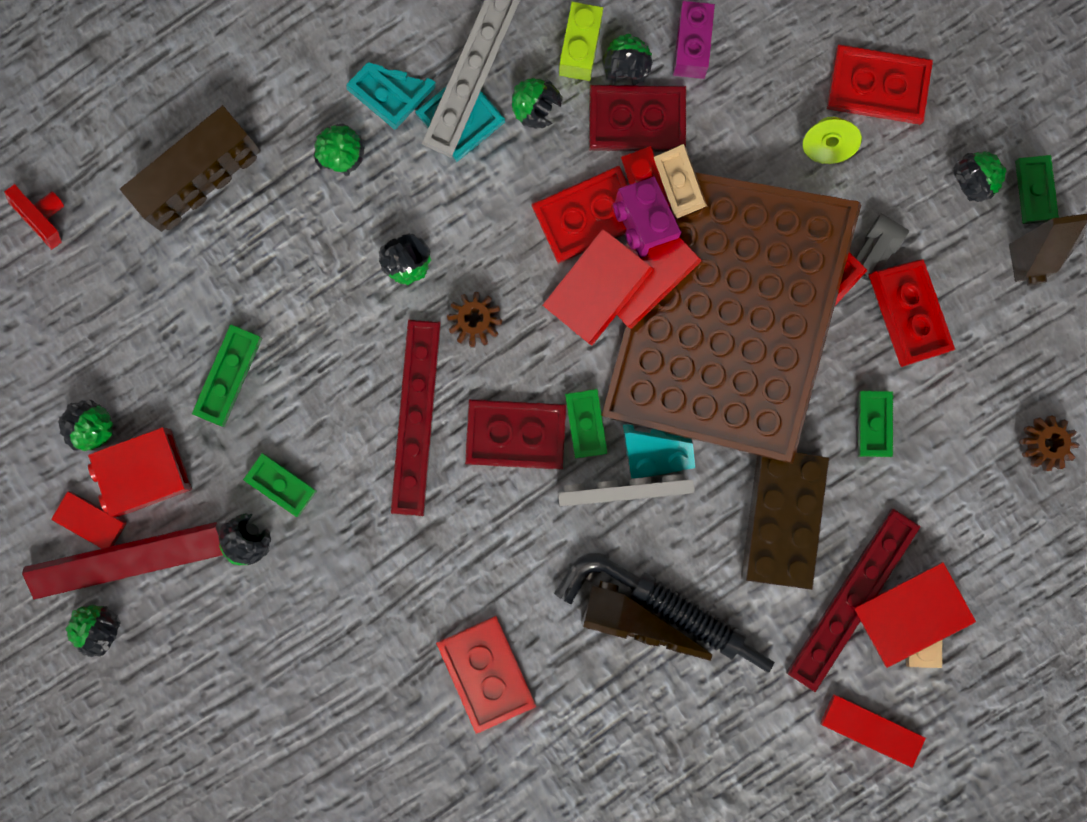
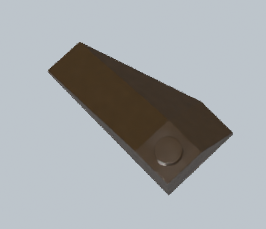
[1009,213,1087,286]
[581,580,713,661]

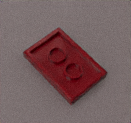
[589,85,686,152]
[465,399,566,470]

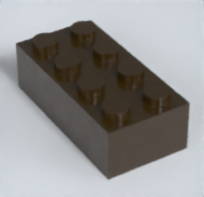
[120,105,261,232]
[741,453,829,590]

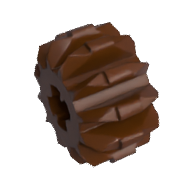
[447,292,502,348]
[1019,415,1080,471]

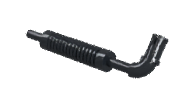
[554,553,775,673]

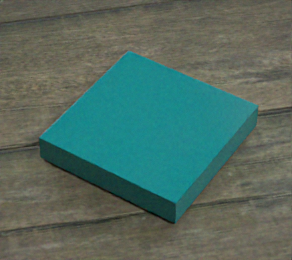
[415,86,505,162]

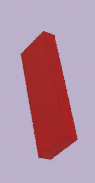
[820,694,926,768]

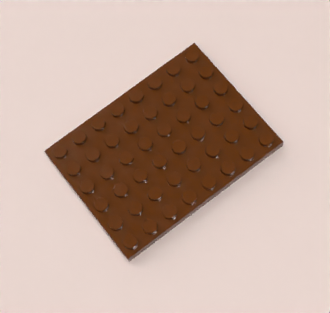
[602,172,861,464]

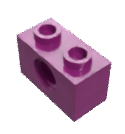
[673,1,715,79]

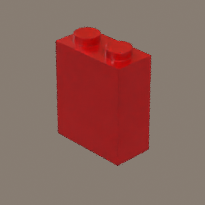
[88,427,192,517]

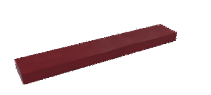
[391,320,441,516]
[786,509,921,692]
[22,522,223,600]

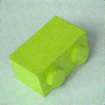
[559,2,604,81]

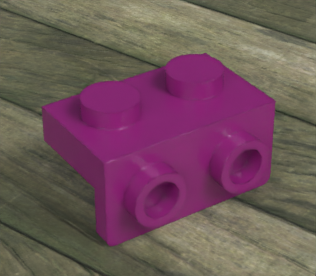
[613,177,681,258]

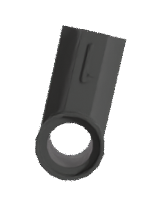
[856,213,909,282]

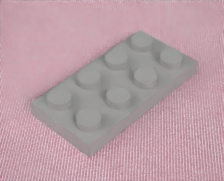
[558,474,695,507]

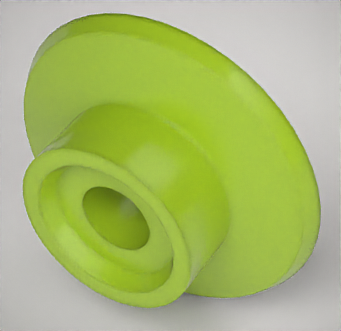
[803,117,862,164]

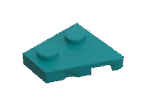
[346,62,436,130]
[623,424,696,479]

